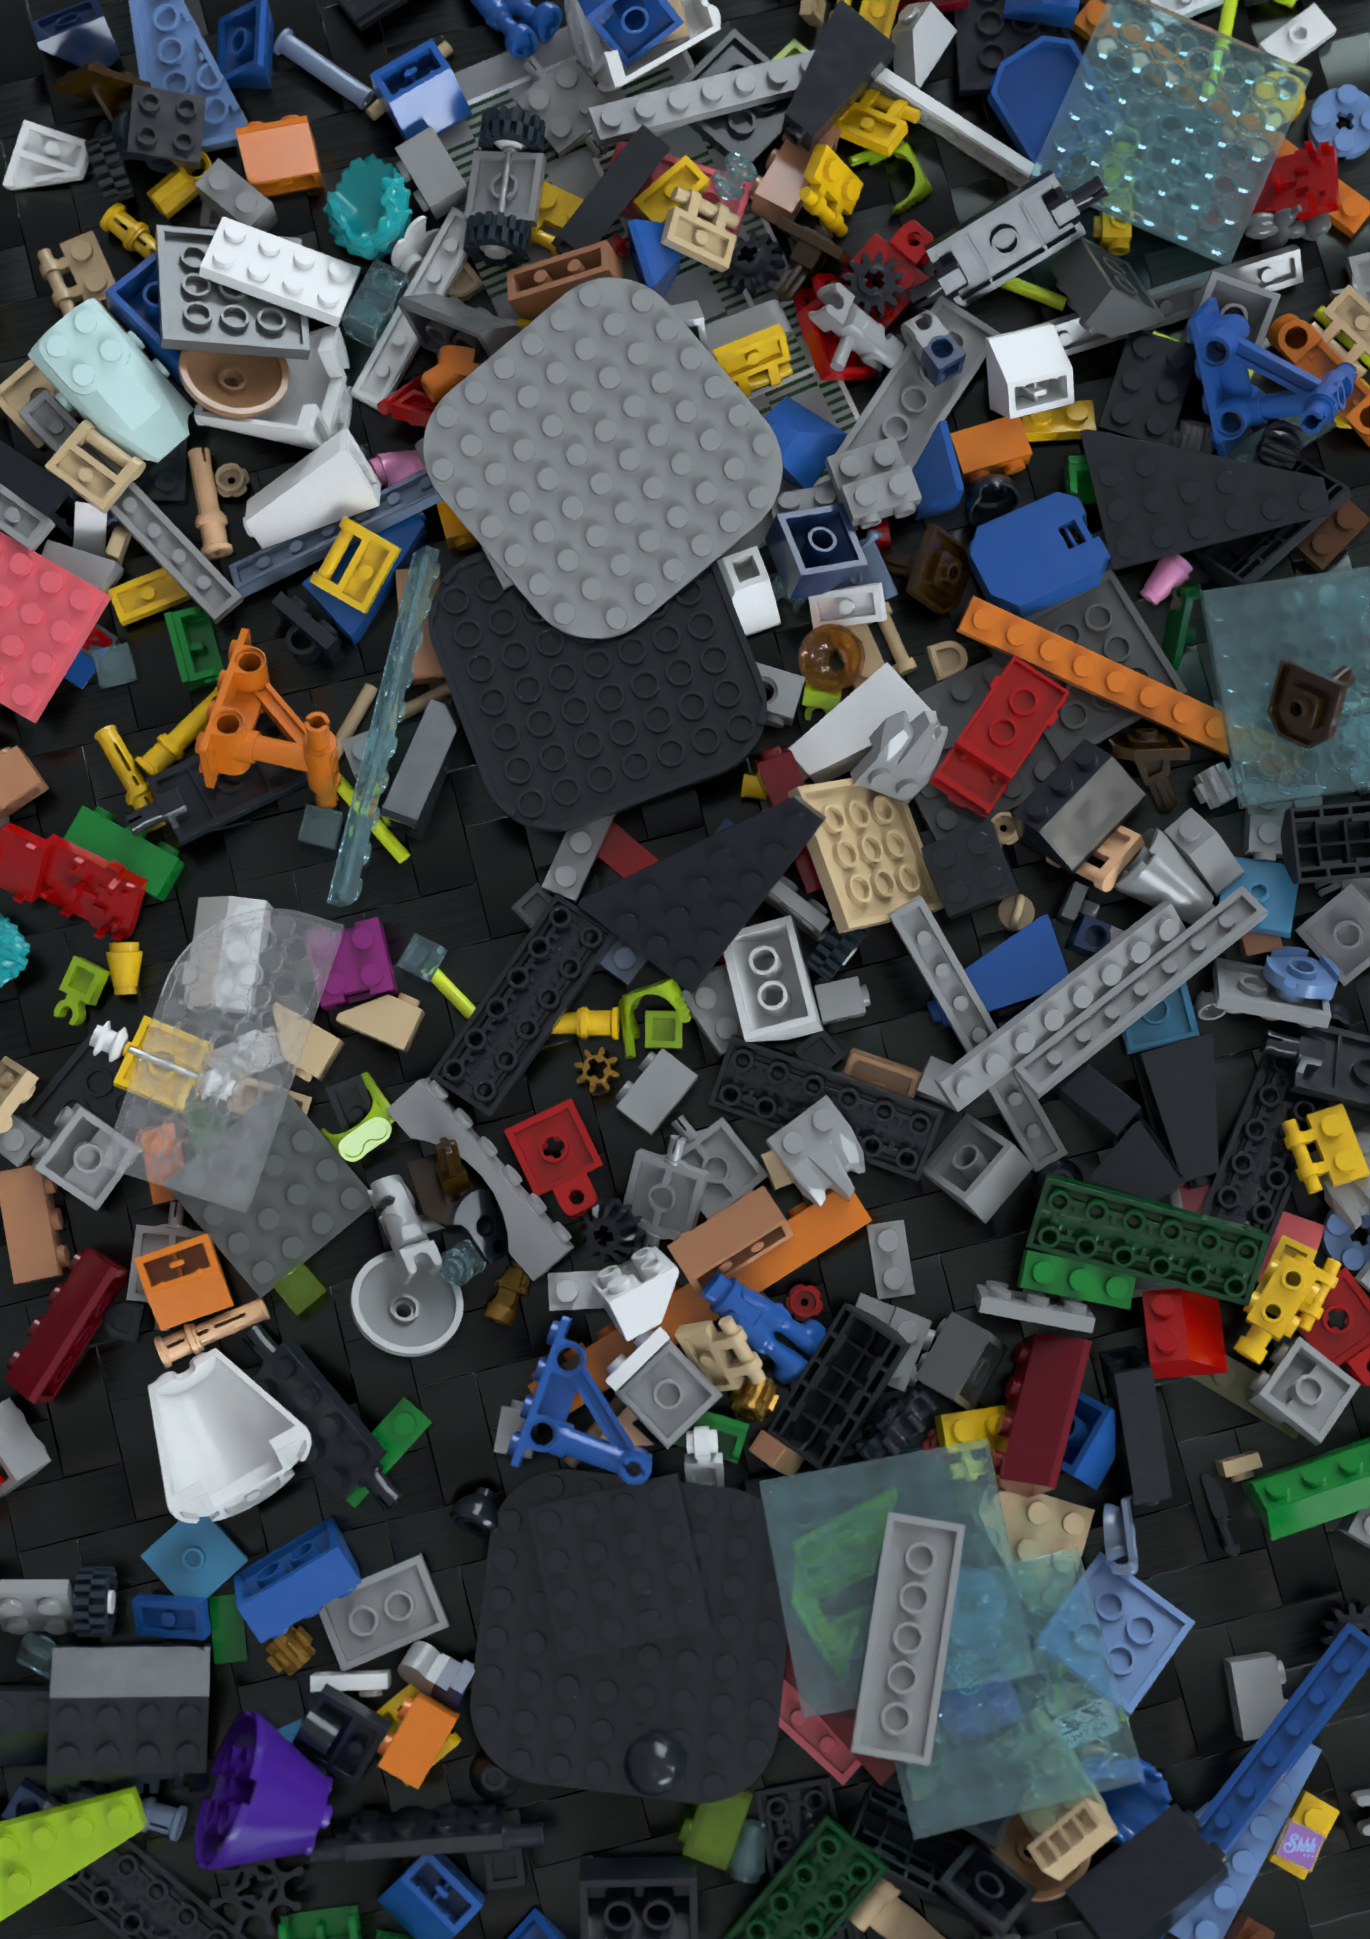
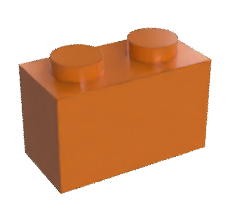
[950,417,1032,484]
[377,1691,460,1789]

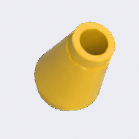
[106,942,143,995]

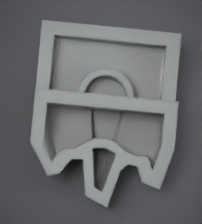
[850,711,948,803]
[766,1095,865,1208]
[1309,1124,1370,1230]

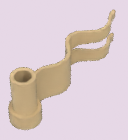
[847,1878,946,1939]

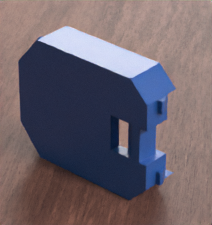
[987,35,1118,178]
[969,492,1111,618]

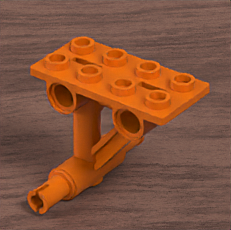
[195,628,341,810]

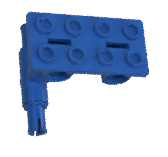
[1187,297,1357,458]
[506,1316,652,1485]

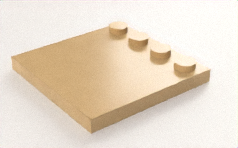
[788,778,944,934]

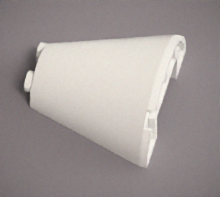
[564,0,721,92]
[194,326,352,450]
[148,1348,311,1524]

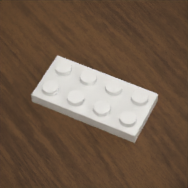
[199,216,361,327]

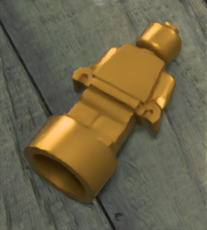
[483,1260,530,1327]

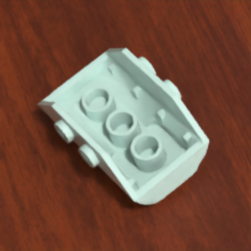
[28,298,194,463]

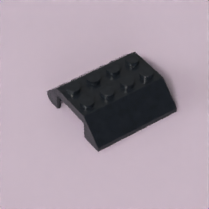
[47,1644,210,1795]

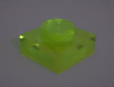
[273,1262,327,1315]

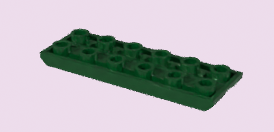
[1026,1175,1270,1306]
[722,1815,889,1939]

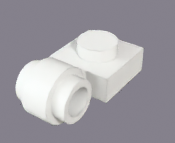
[684,1426,725,1487]

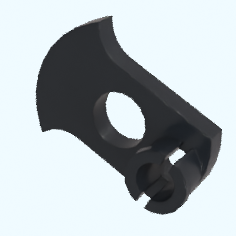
[449,1188,509,1263]

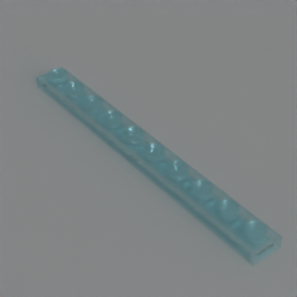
[326,545,440,907]

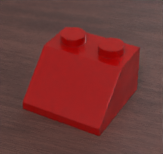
[1142,1288,1228,1379]

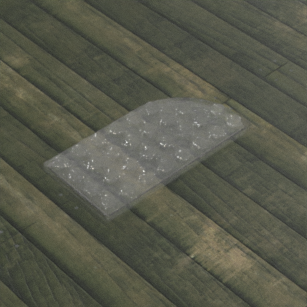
[101,908,345,1213]

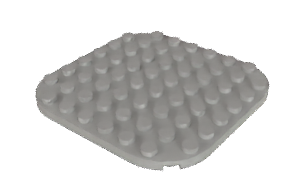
[423,277,783,639]

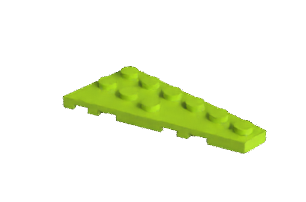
[0,1786,148,1922]

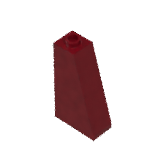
[752,745,822,894]

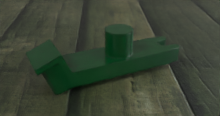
[1162,582,1202,670]

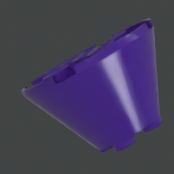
[194,1711,333,1870]

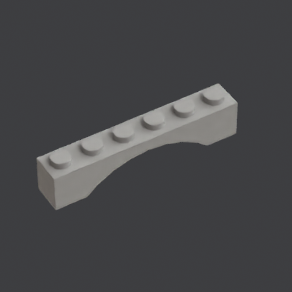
[386,1078,575,1281]

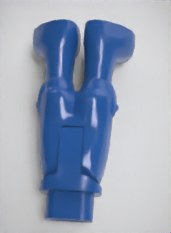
[470,0,563,59]
[700,1272,826,1384]

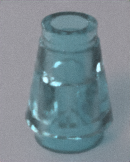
[727,1819,765,1883]

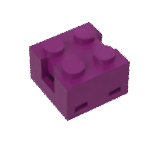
[305,917,399,1011]

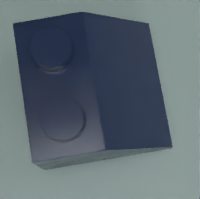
[765,503,868,600]

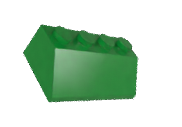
[1241,1437,1370,1541]

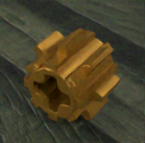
[574,1047,620,1094]
[730,1375,780,1423]
[264,1625,316,1676]

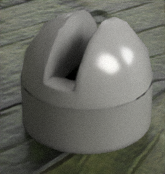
[1196,988,1226,1020]

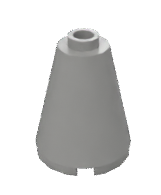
[1114,828,1215,924]

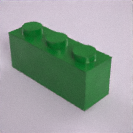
[63,806,186,902]

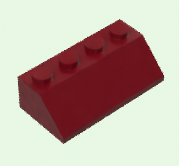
[5,1248,130,1404]
[985,1333,1092,1498]

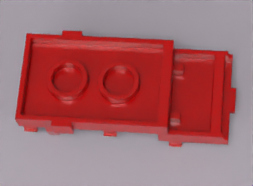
[1188,140,1340,231]
[929,655,1070,820]
[0,823,148,943]

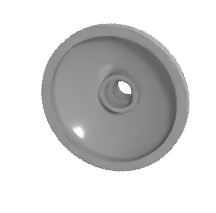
[350,1251,464,1357]

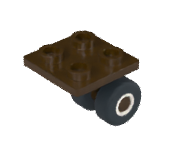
[52,61,151,161]

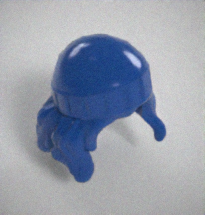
[1079,1755,1172,1846]

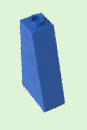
[302,511,428,645]
[927,914,1069,1030]

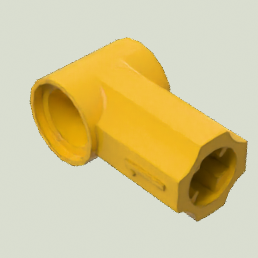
[146,151,212,220]

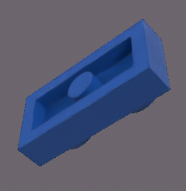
[132,1593,211,1640]

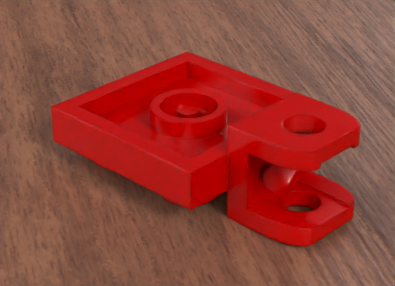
[837,220,934,333]
[793,273,877,381]
[504,1098,604,1219]
[1296,1267,1370,1386]

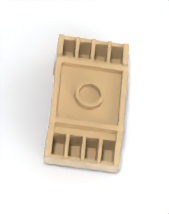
[985,1709,1119,1881]

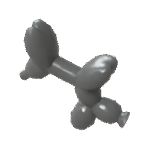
[1243,205,1332,253]

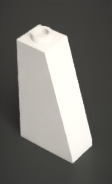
[243,428,381,549]
[788,662,940,784]

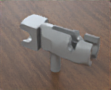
[808,283,904,372]
[367,1175,445,1284]

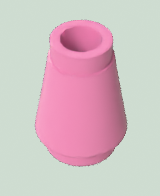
[368,450,424,488]
[1140,554,1193,606]

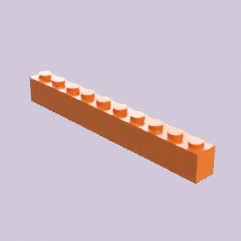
[527,1188,872,1413]

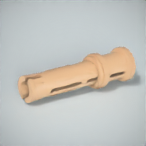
[187,447,233,560]
[153,1297,270,1368]

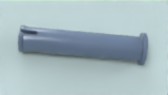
[273,28,374,110]

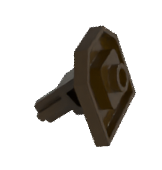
[774,216,854,302]
[880,523,970,614]
[1267,658,1356,749]
[1107,728,1190,812]
[407,1137,495,1229]

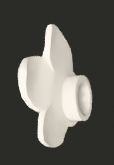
[391,215,440,283]

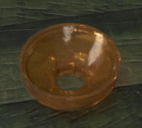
[798,624,865,691]

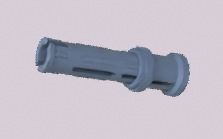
[67,1782,188,1841]

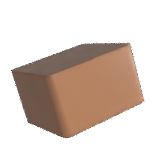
[1237,932,1283,959]
[749,1430,805,1478]

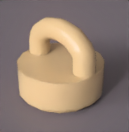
[997,894,1035,932]

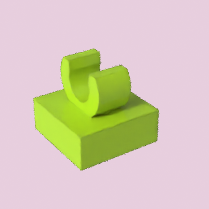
[802,680,842,721]

